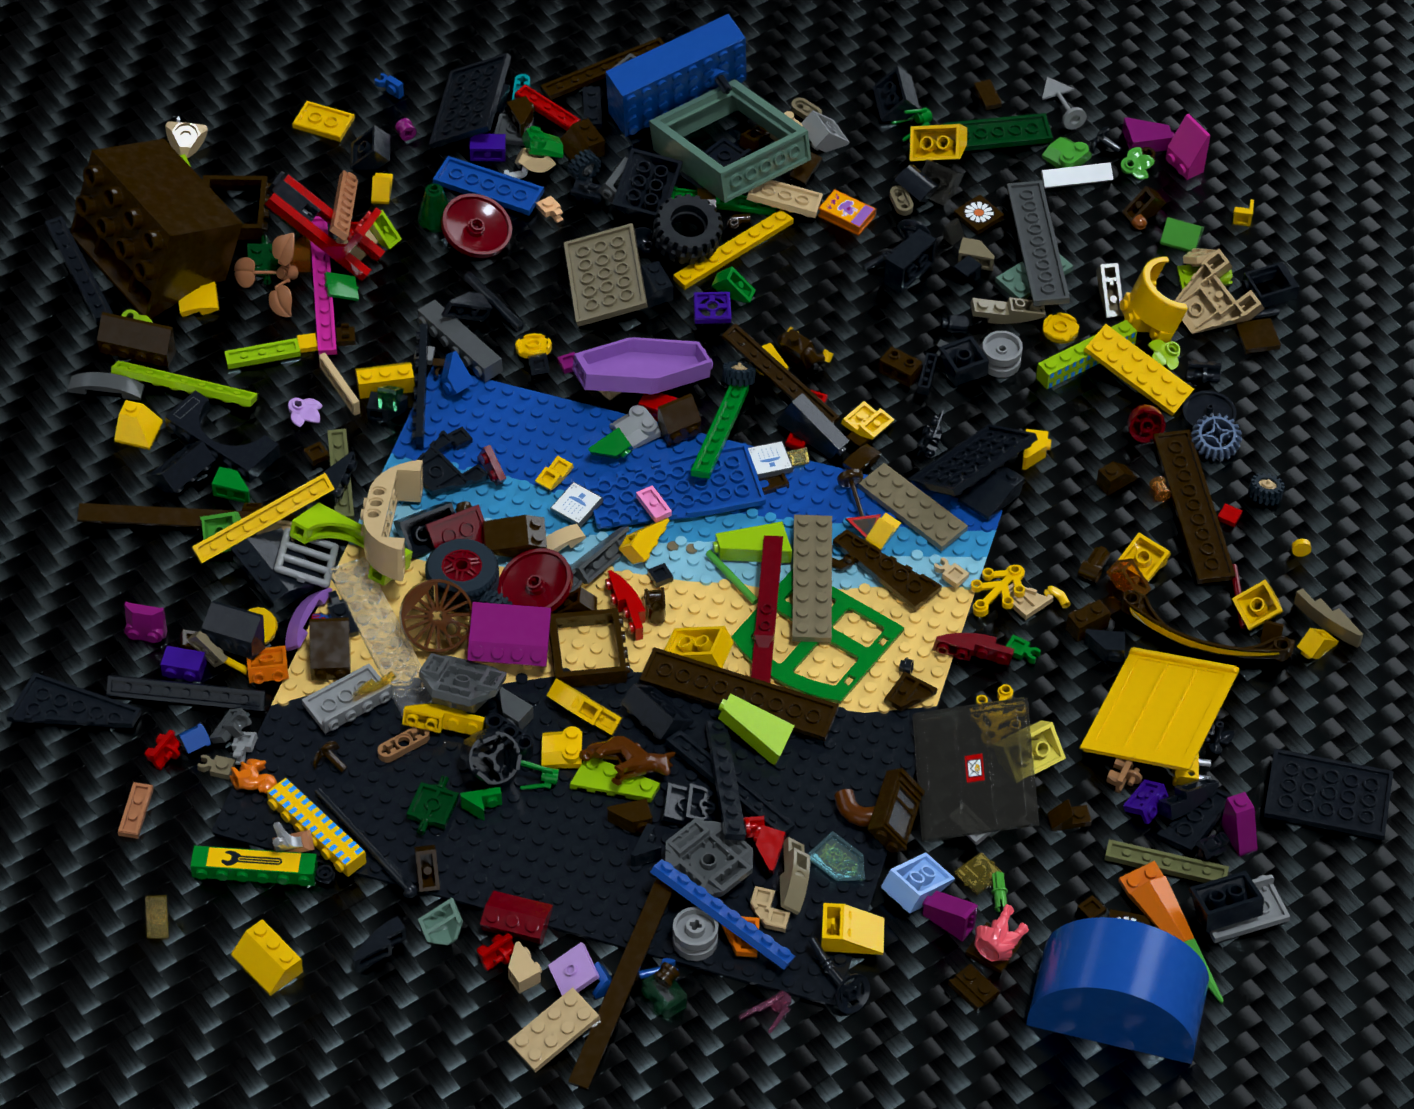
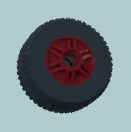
[425,539,499,612]

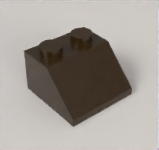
[560,118,605,163]
[658,393,701,446]

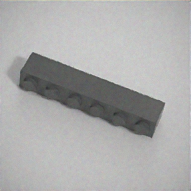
[417,300,503,382]

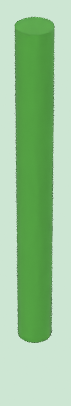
[706,550,758,605]

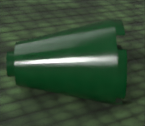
[418,183,449,233]

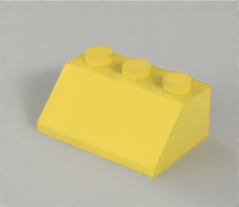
[992,720,1066,784]

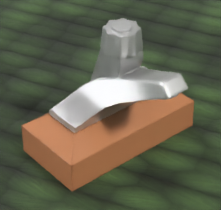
[272,822,315,853]

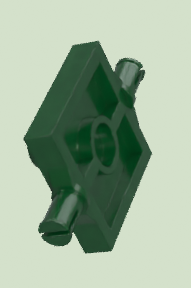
[247,235,282,285]
[406,775,459,835]

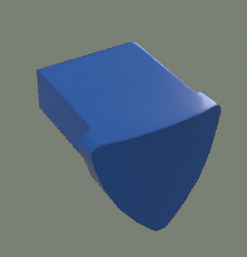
[179,723,211,754]
[592,962,612,999]

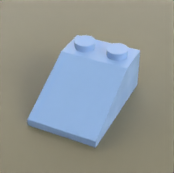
[881,852,955,913]

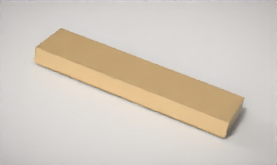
[319,353,360,416]

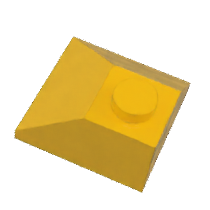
[114,400,163,450]
[1232,579,1283,631]

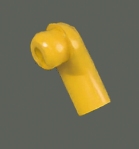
[1044,586,1071,608]

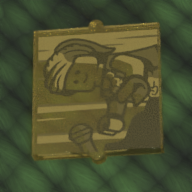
[955,852,1002,895]

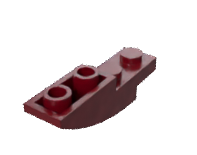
[932,633,1014,666]

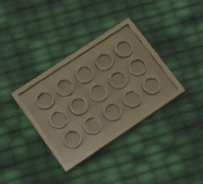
[564,223,648,327]

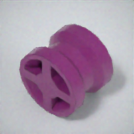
[395,118,417,141]

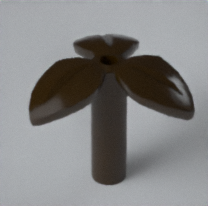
[313,741,347,772]

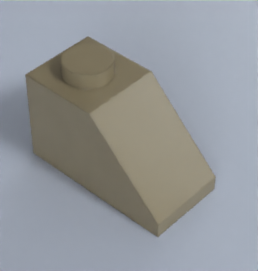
[958,237,995,271]

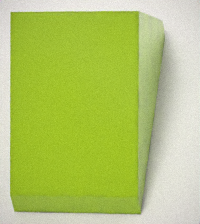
[369,210,402,249]

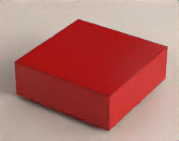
[1218,503,1242,527]

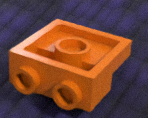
[247,646,289,684]

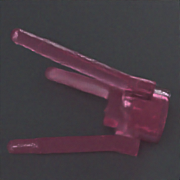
[739,990,792,1033]

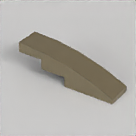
[1294,588,1363,647]

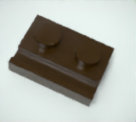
[948,963,999,1012]

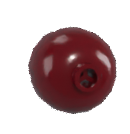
[1127,404,1166,443]

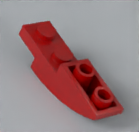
[605,570,646,641]

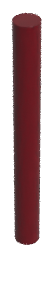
[1232,564,1247,630]

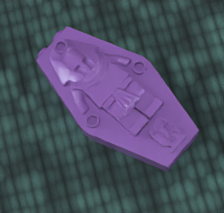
[572,337,713,395]

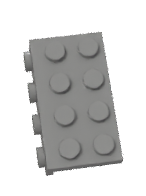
[302,664,393,734]
[1209,875,1290,943]

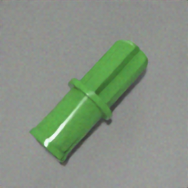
[991,871,1008,912]

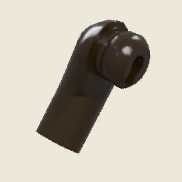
[727,214,751,229]
[832,554,855,571]

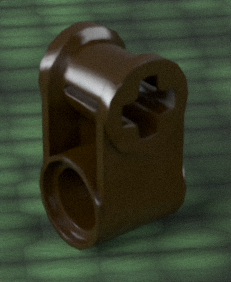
[644,587,666,624]

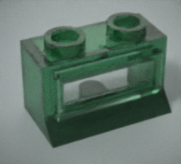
[641,968,687,1019]

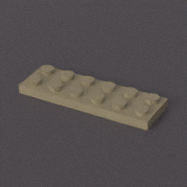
[858,463,968,551]

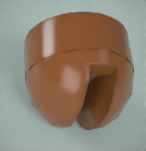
[1131,214,1147,230]

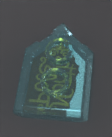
[808,831,865,881]

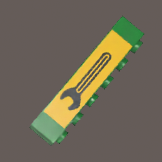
[190,846,318,886]

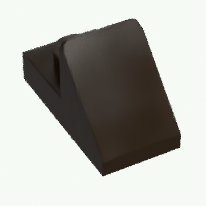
[1047,799,1092,831]

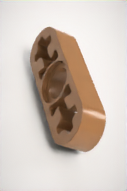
[378,727,430,763]

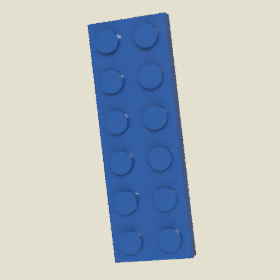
[433,156,544,215]

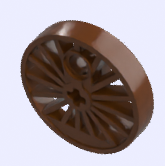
[399,579,472,653]

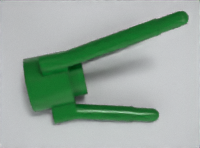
[891,107,933,141]
[520,760,559,790]

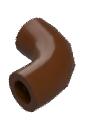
[834,789,875,827]

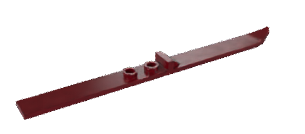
[751,535,783,683]

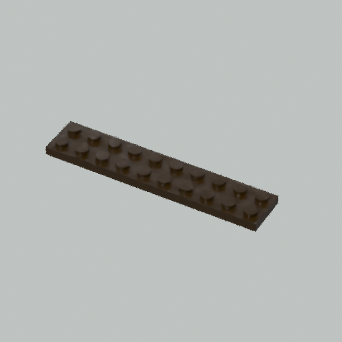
[1153,430,1236,584]
[639,647,839,741]

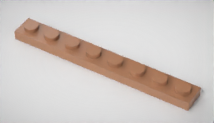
[330,170,358,241]

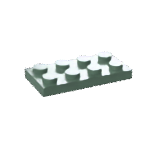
[995,255,1073,299]

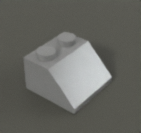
[801,110,850,152]

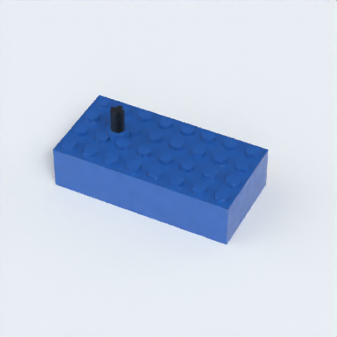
[606,14,746,137]

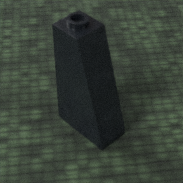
[776,393,849,459]

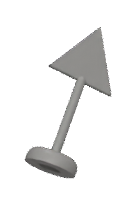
[1042,77,1087,130]

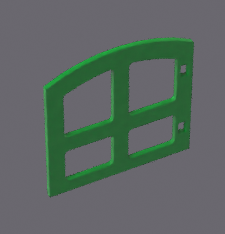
[731,569,904,704]

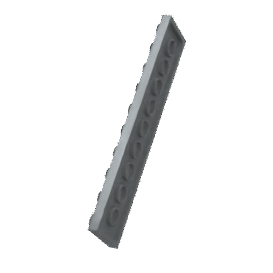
[1007,180,1070,306]

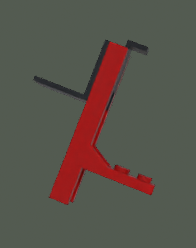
[264,171,385,281]

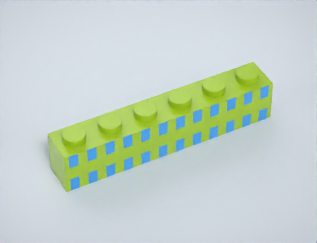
[1036,320,1137,389]

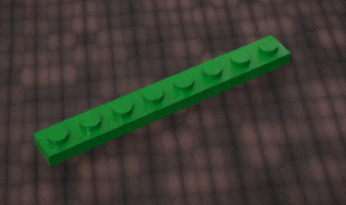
[691,384,749,479]

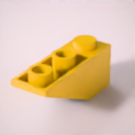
[619,518,669,564]

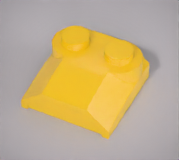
[1117,533,1171,582]
[541,726,582,768]

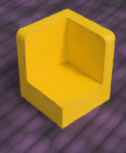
[1233,199,1254,226]

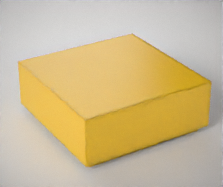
[297,333,318,353]

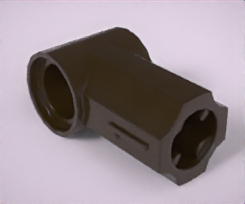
[1078,546,1110,583]

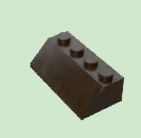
[97,312,176,367]

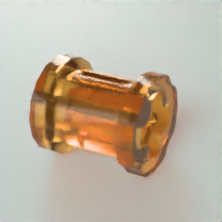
[1149,476,1171,501]

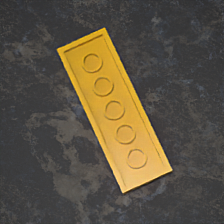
[1084,324,1194,416]

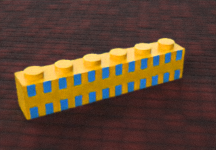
[267,778,366,877]

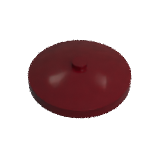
[441,194,512,258]
[497,548,573,612]

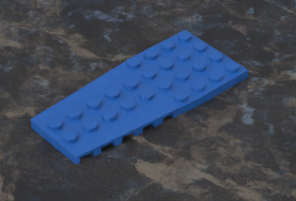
[584,443,766,529]

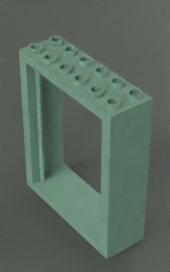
[649,79,811,203]

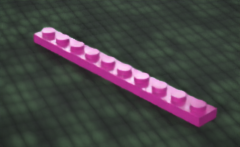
[311,216,337,355]

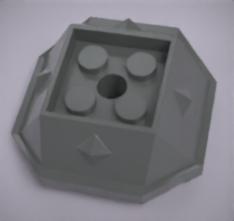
[419,653,507,713]
[665,818,753,897]

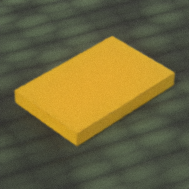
[292,101,355,142]

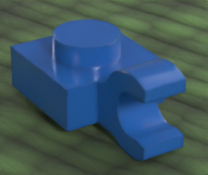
[374,73,404,99]

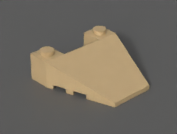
[1175,249,1264,334]

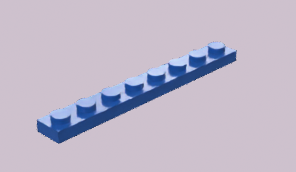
[650,859,795,970]

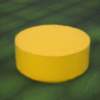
[1291,539,1311,557]

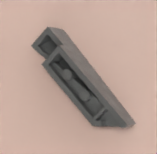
[570,526,629,593]

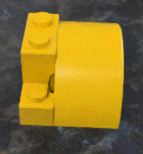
[1120,257,1188,343]

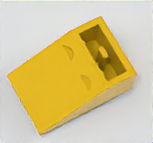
[821,903,884,955]

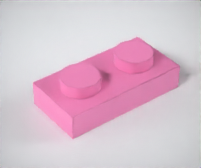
[636,485,672,523]

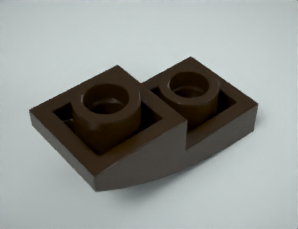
[790,152,823,185]
[843,444,882,471]

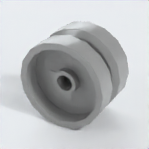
[982,331,1023,378]
[672,907,718,961]

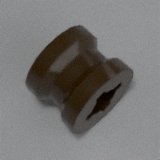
[653,962,680,989]

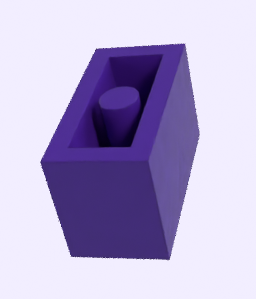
[470,134,506,161]
[160,646,207,682]

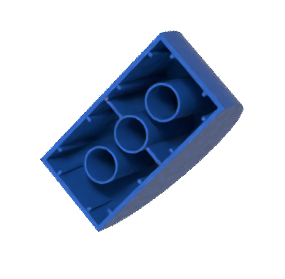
[1026,917,1209,1064]

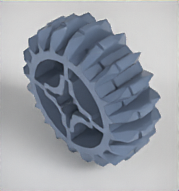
[1191,413,1242,462]

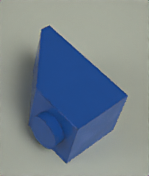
[441,351,474,396]

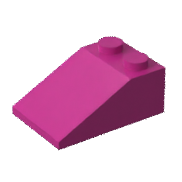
[1166,114,1210,180]

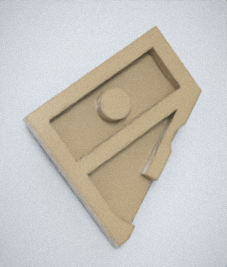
[1183,248,1216,267]
[1000,583,1053,620]

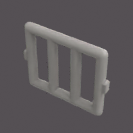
[274,528,339,588]

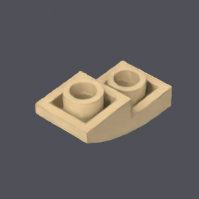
[546,524,587,552]

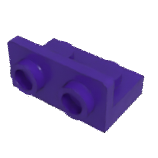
[1123,779,1169,824]

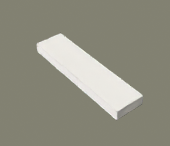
[1041,162,1113,189]

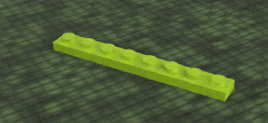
[111,360,258,407]

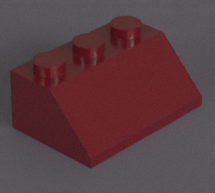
[480,891,553,945]

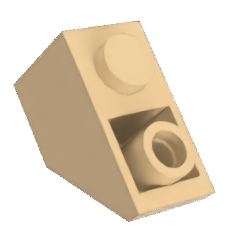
[508,941,542,994]

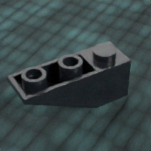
[315,451,357,506]

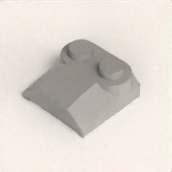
[609,405,661,451]

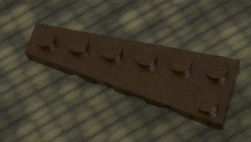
[833,529,942,611]

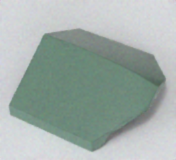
[418,898,463,945]

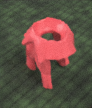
[975,904,1029,962]

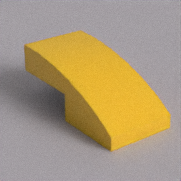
[535,456,574,491]

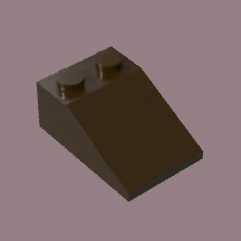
[483,515,547,558]

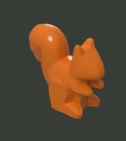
[230,759,277,794]

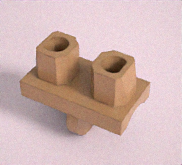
[1106,758,1142,793]

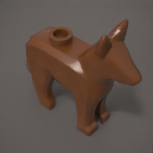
[579,736,676,786]

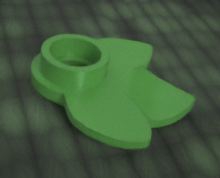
[1120,147,1155,180]

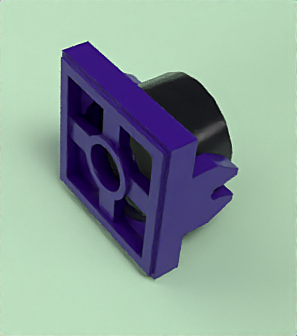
[694,292,731,331]

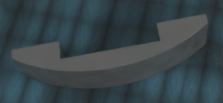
[67,372,145,400]

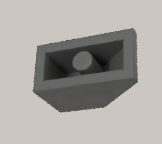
[499,687,534,730]

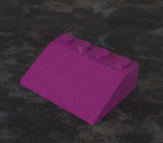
[467,602,551,667]

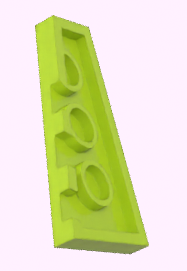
[570,758,660,802]

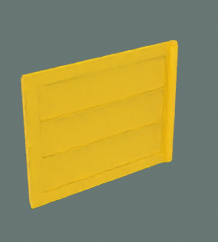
[1080,647,1239,772]

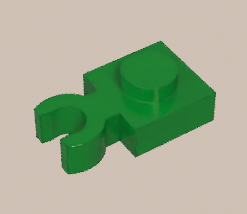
[1006,635,1041,664]

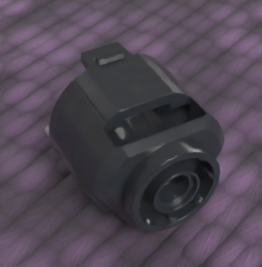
[460,727,522,784]

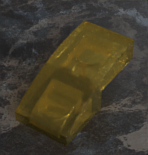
[353,671,396,696]

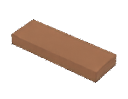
[118,782,154,839]

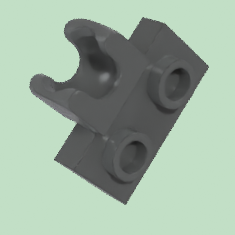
[209,708,252,744]

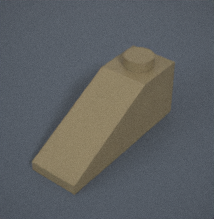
[1096,263,1124,318]

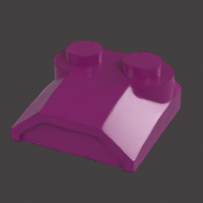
[124,602,167,643]

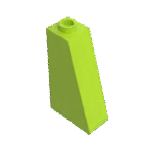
[712,521,792,563]
[718,693,794,765]

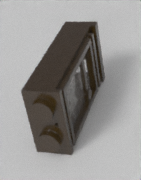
[868,768,925,853]

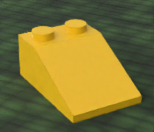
[664,626,734,668]

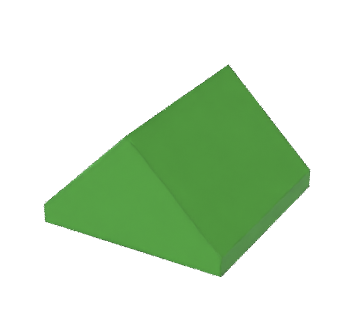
[1160,217,1204,252]

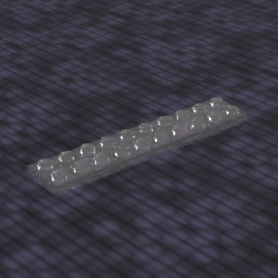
[328,557,435,717]

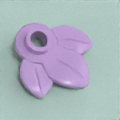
[288,398,322,427]

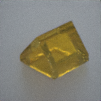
[787,447,809,467]

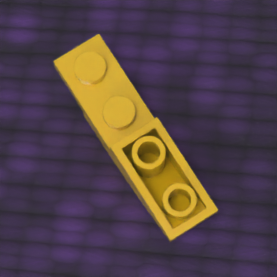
[546,678,623,735]
[402,704,485,735]

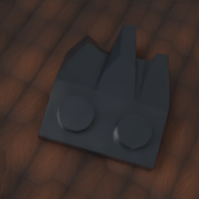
[662,783,718,825]

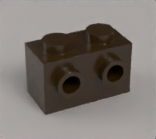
[879,346,922,388]
[1066,599,1111,642]

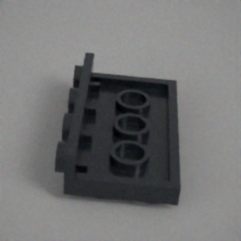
[680,137,752,190]

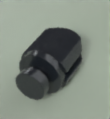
[940,315,969,334]

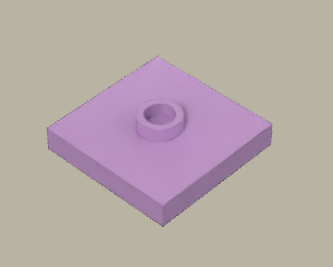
[548,942,600,996]

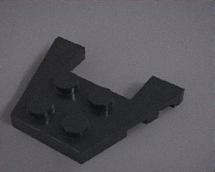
[417,430,489,496]

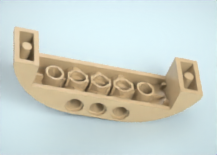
[360,460,423,581]

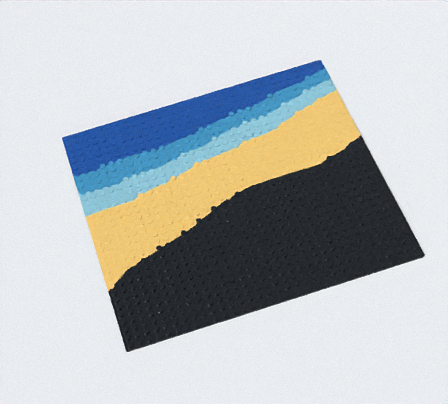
[212,367,1002,1007]

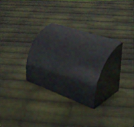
[895,165,939,203]

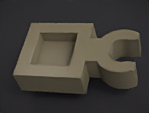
[197,755,236,780]

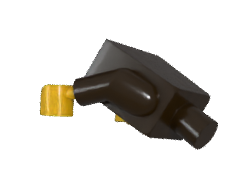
[777,326,834,371]

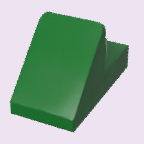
[460,787,502,820]

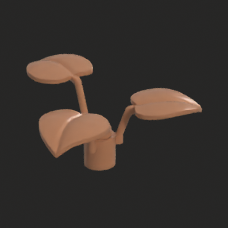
[234,233,298,317]

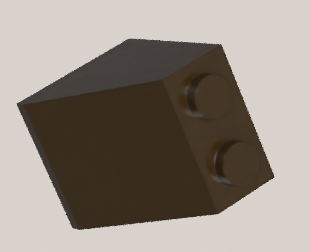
[309,618,351,681]

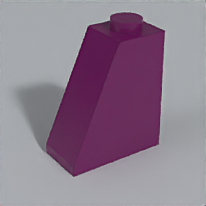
[1122,117,1175,152]
[1221,792,1258,856]
[922,891,978,941]

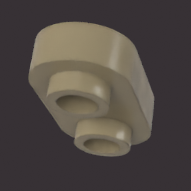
[791,98,822,119]
[890,185,913,216]

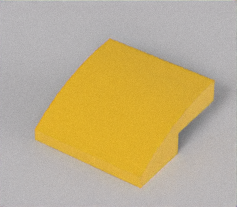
[178,282,219,317]
[841,401,895,440]

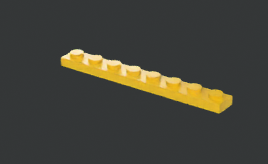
[673,209,794,290]
[191,473,334,564]

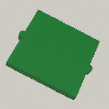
[324,272,359,301]

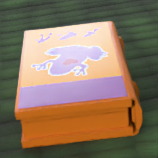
[818,189,876,236]

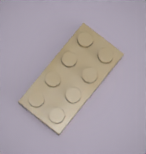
[747,180,823,218]
[508,987,600,1073]

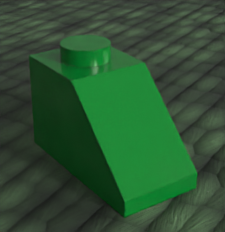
[712,266,755,304]
[588,427,633,459]
[212,467,250,503]

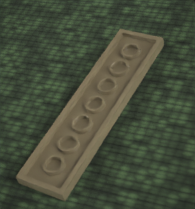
[792,515,832,643]

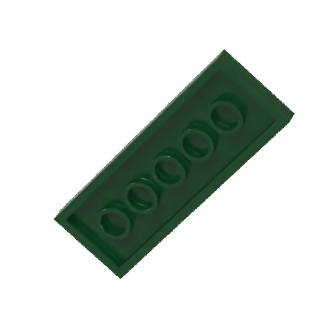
[943,113,1053,151]

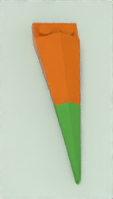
[1118,860,1223,1004]

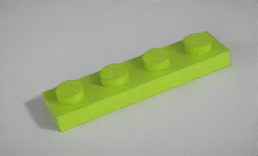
[224,338,301,369]

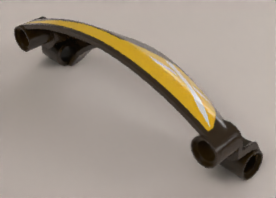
[1121,589,1296,662]

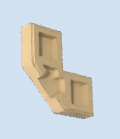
[750,886,790,933]

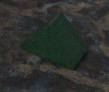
[377,385,404,411]

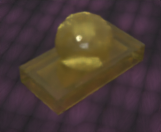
[145,895,169,938]

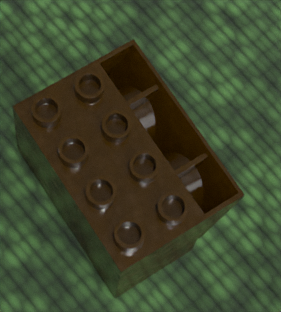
[70,139,243,319]

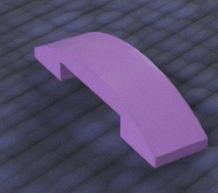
[285,587,332,651]

